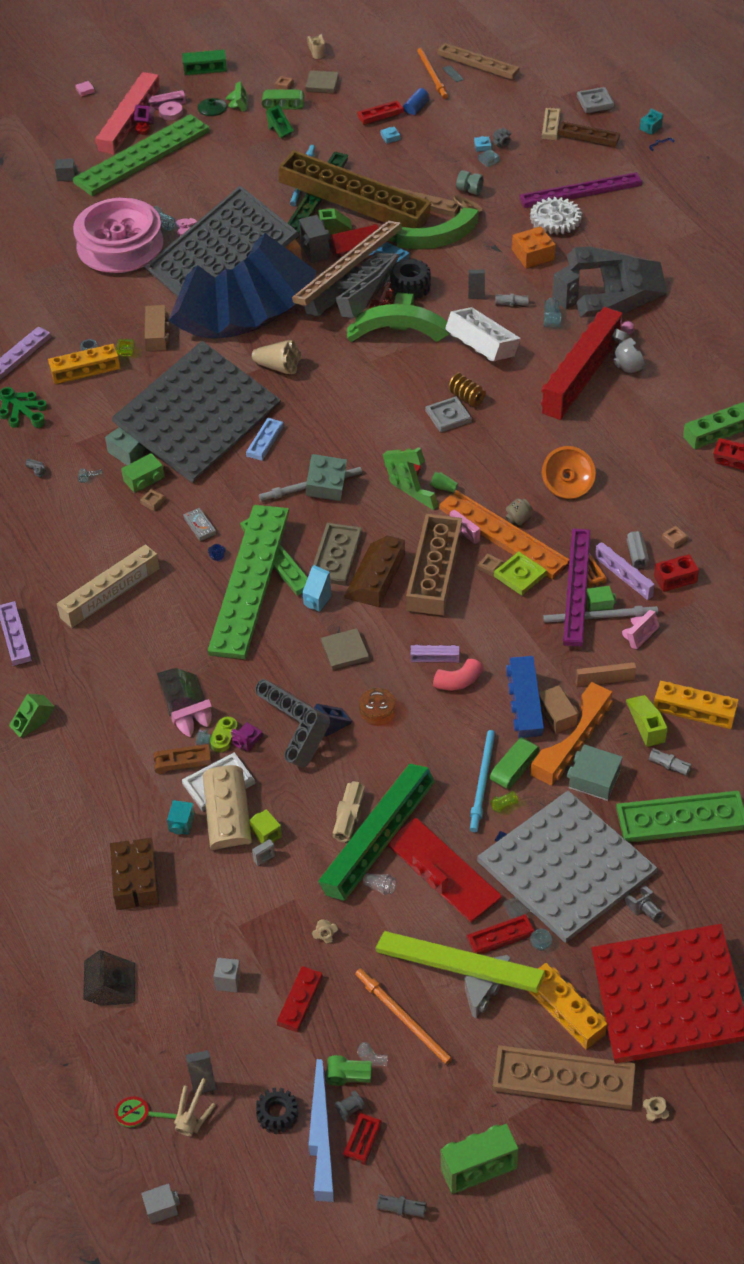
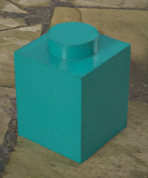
[167,800,195,835]

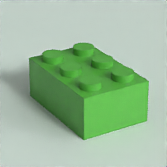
[441,1124,518,1194]

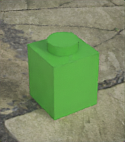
[586,586,616,612]

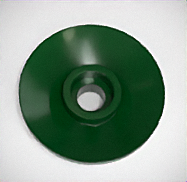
[198,98,227,116]

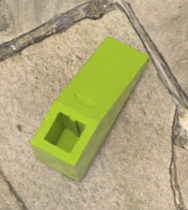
[626,695,667,747]

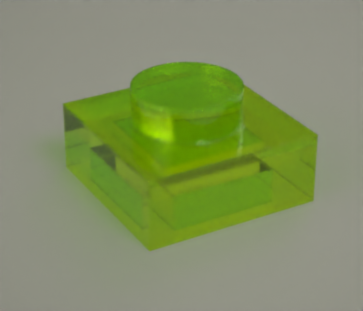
[115,339,135,356]

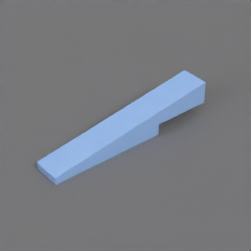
[309,1059,334,1202]

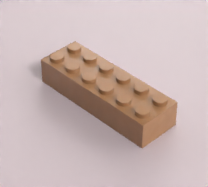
[406,514,462,616]

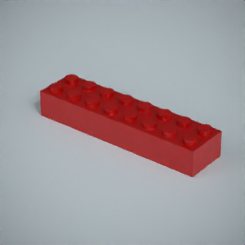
[541,307,622,420]

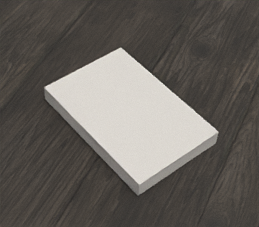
[182,752,255,812]

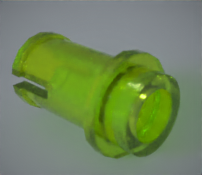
[490,791,518,812]

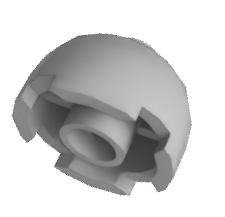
[614,338,645,373]

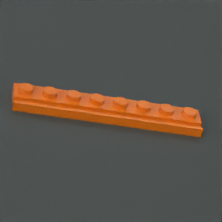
[439,490,570,580]

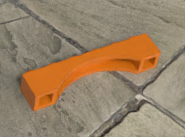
[531,682,613,786]

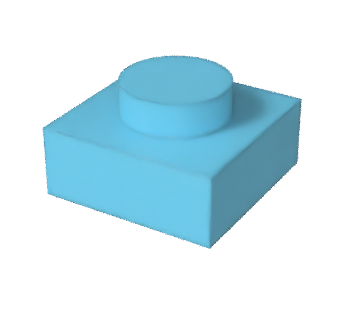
[381,127,400,143]
[474,136,491,152]

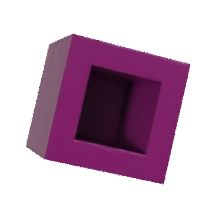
[134,105,155,123]

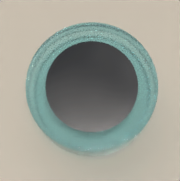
[80,339,97,351]

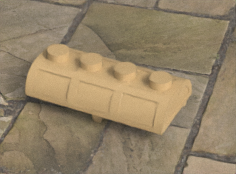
[203,765,252,850]

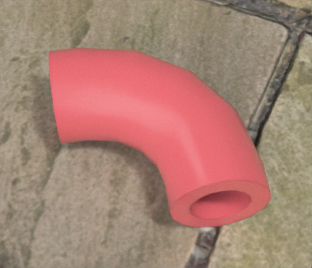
[433,659,484,691]

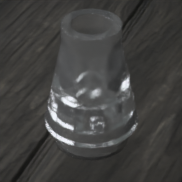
[363,873,396,895]

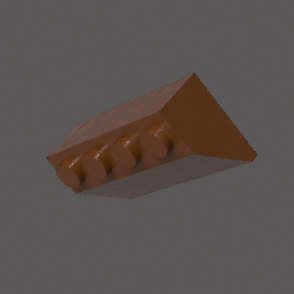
[344,535,405,607]

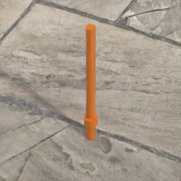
[417,48,448,99]
[355,968,452,1065]

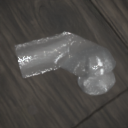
[357,1042,388,1066]

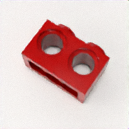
[713,438,744,470]
[654,554,699,592]

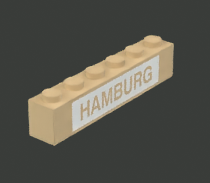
[57,544,160,628]

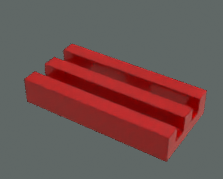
[343,1113,382,1165]

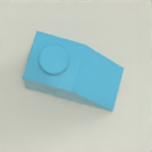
[303,565,332,612]

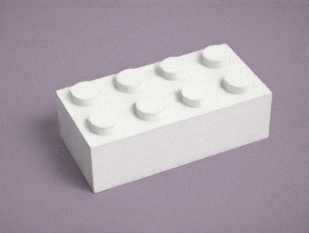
[445,307,521,361]

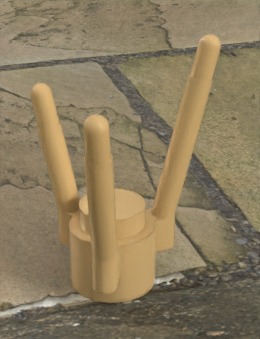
[174,1078,216,1137]

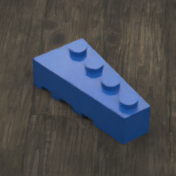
[506,656,544,738]

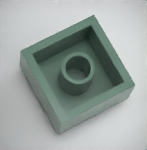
[305,454,347,501]

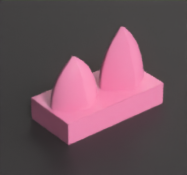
[622,610,660,649]
[171,699,212,737]

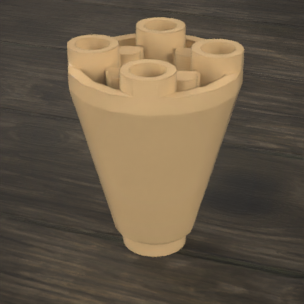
[252,340,302,374]

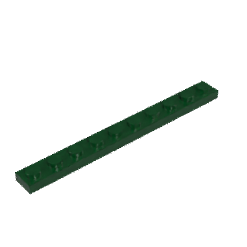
[288,151,348,240]

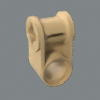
[307,34,325,59]

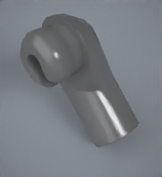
[25,458,46,477]

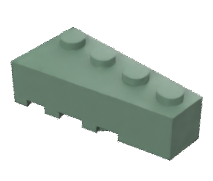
[105,427,146,465]

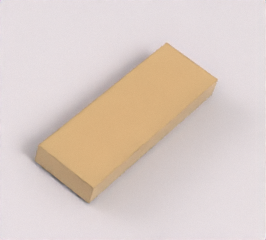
[542,108,560,140]

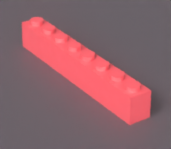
[95,72,160,154]

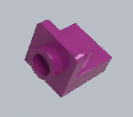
[231,722,263,752]

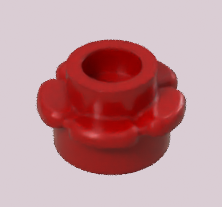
[136,121,150,135]

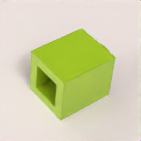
[249,809,282,844]

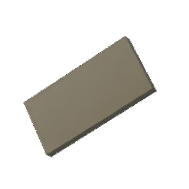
[312,523,363,586]

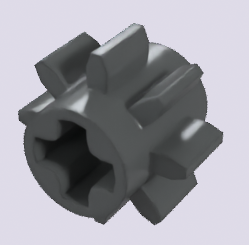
[493,127,511,148]

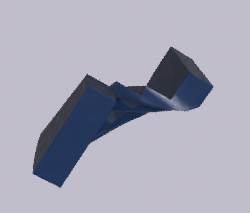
[168,233,317,339]

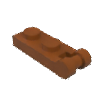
[153,744,211,774]

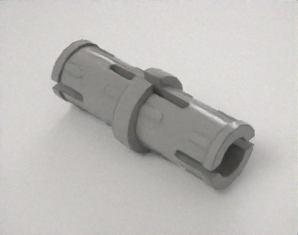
[495,294,529,307]
[649,748,692,776]

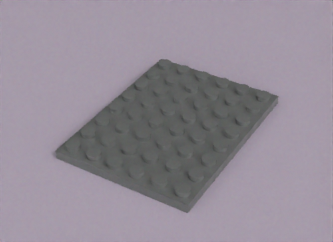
[145,185,299,298]
[112,341,281,483]

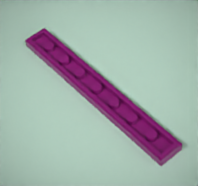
[519,172,642,208]
[563,529,591,647]

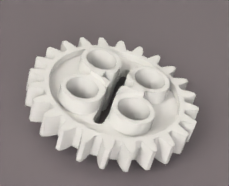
[530,197,582,235]

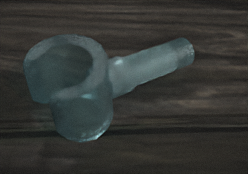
[78,469,103,483]

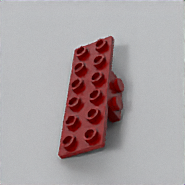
[387,818,501,923]

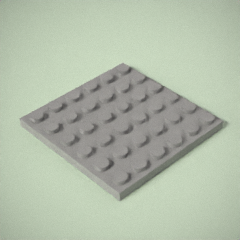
[477,791,657,943]

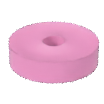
[159,101,183,120]

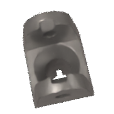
[625,886,664,923]

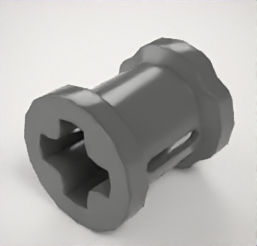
[335,1091,365,1121]

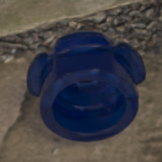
[208,544,226,561]

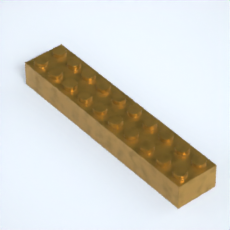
[278,150,431,228]

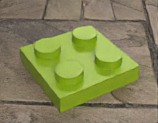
[494,551,547,596]

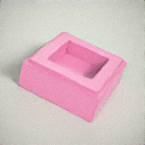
[75,81,95,97]

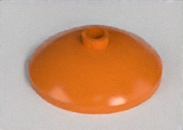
[542,446,596,499]

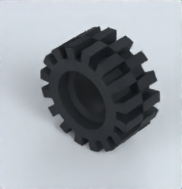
[256,1088,298,1134]

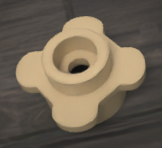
[312,919,338,943]
[643,1097,669,1121]

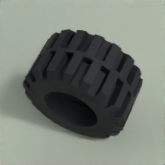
[390,259,431,300]

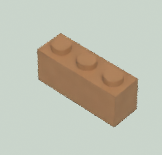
[145,305,170,351]

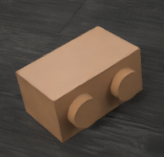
[539,685,579,734]

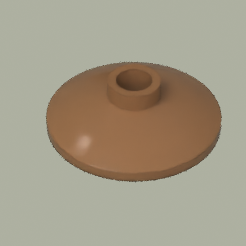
[454,195,482,213]

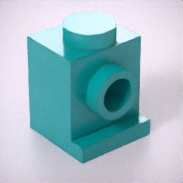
[640,108,664,135]

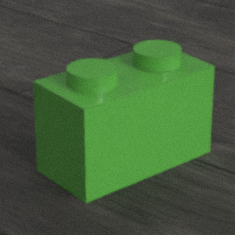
[121,453,165,493]

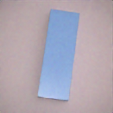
[246,418,284,461]

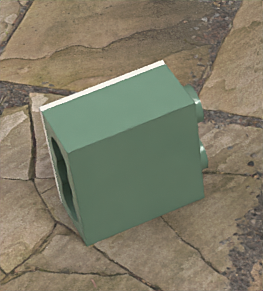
[567,744,622,801]

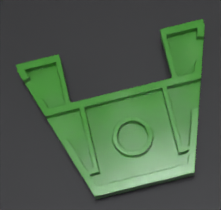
[383,448,438,510]

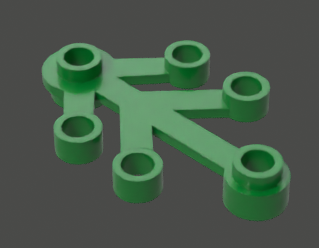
[0,387,47,428]

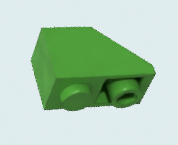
[319,209,352,235]
[9,694,55,738]

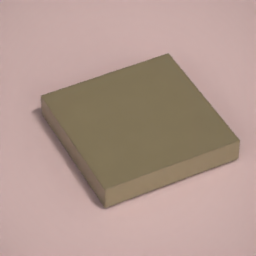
[305,70,339,93]
[321,628,369,670]

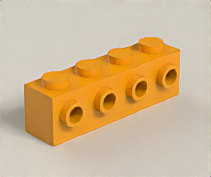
[48,344,120,384]
[654,680,739,729]
[528,963,607,1050]

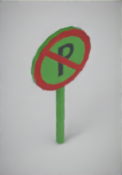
[115,1096,177,1127]

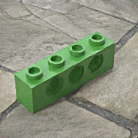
[683,402,744,450]

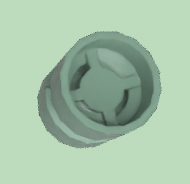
[456,170,484,195]

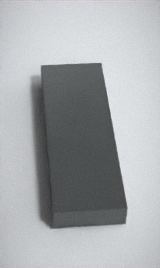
[186,1050,216,1095]

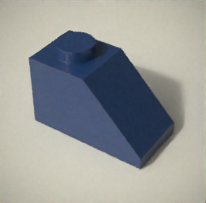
[315,703,353,737]

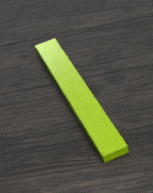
[376,931,546,993]

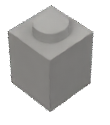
[213,958,241,992]
[141,1183,180,1224]

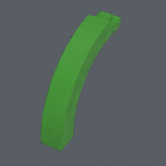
[388,207,478,249]
[347,304,449,342]

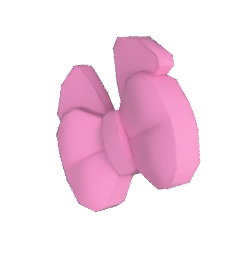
[176,218,197,237]

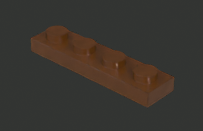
[558,122,620,147]

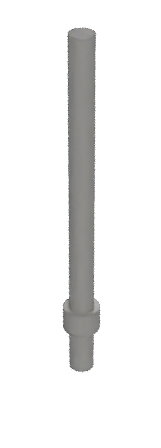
[259,467,362,501]
[543,606,658,623]

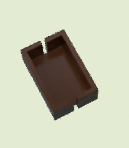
[110,838,159,910]

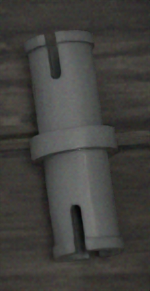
[377,1194,427,1218]

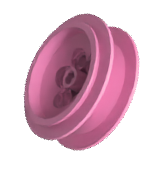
[73,198,164,273]

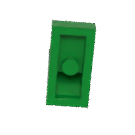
[266,105,294,138]

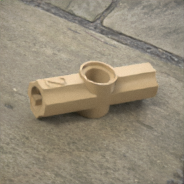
[332,781,365,843]

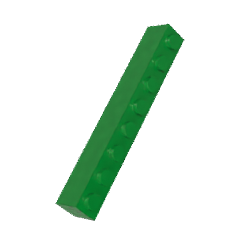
[318,763,435,901]

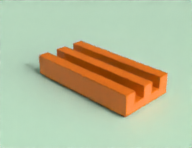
[587,553,607,588]

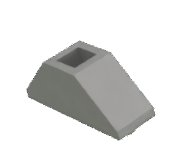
[465,955,510,1018]

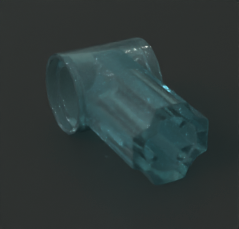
[153,206,176,231]
[544,298,561,327]

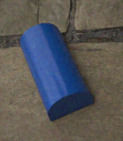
[403,88,429,115]

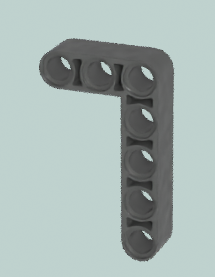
[255,679,330,768]

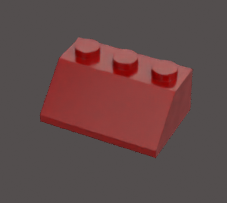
[328,224,378,257]

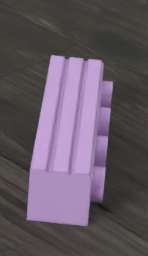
[411,645,459,663]

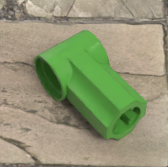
[326,1055,372,1086]

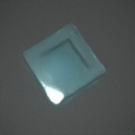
[478,149,500,167]

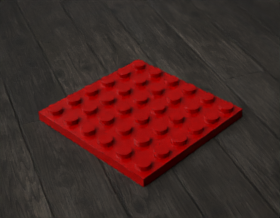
[591,924,744,1064]

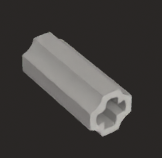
[627,531,649,569]

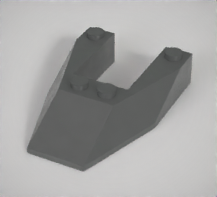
[567,246,667,318]
[304,253,399,318]

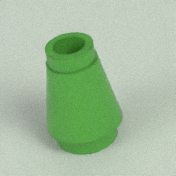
[430,472,458,493]

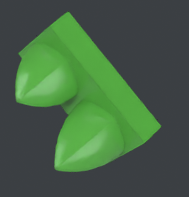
[226,81,247,112]

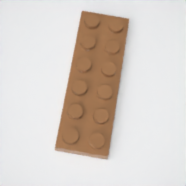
[493,1045,635,1110]

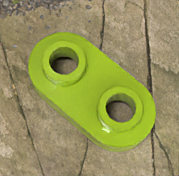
[210,717,238,753]

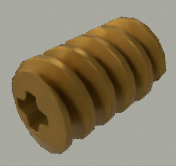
[449,372,486,407]

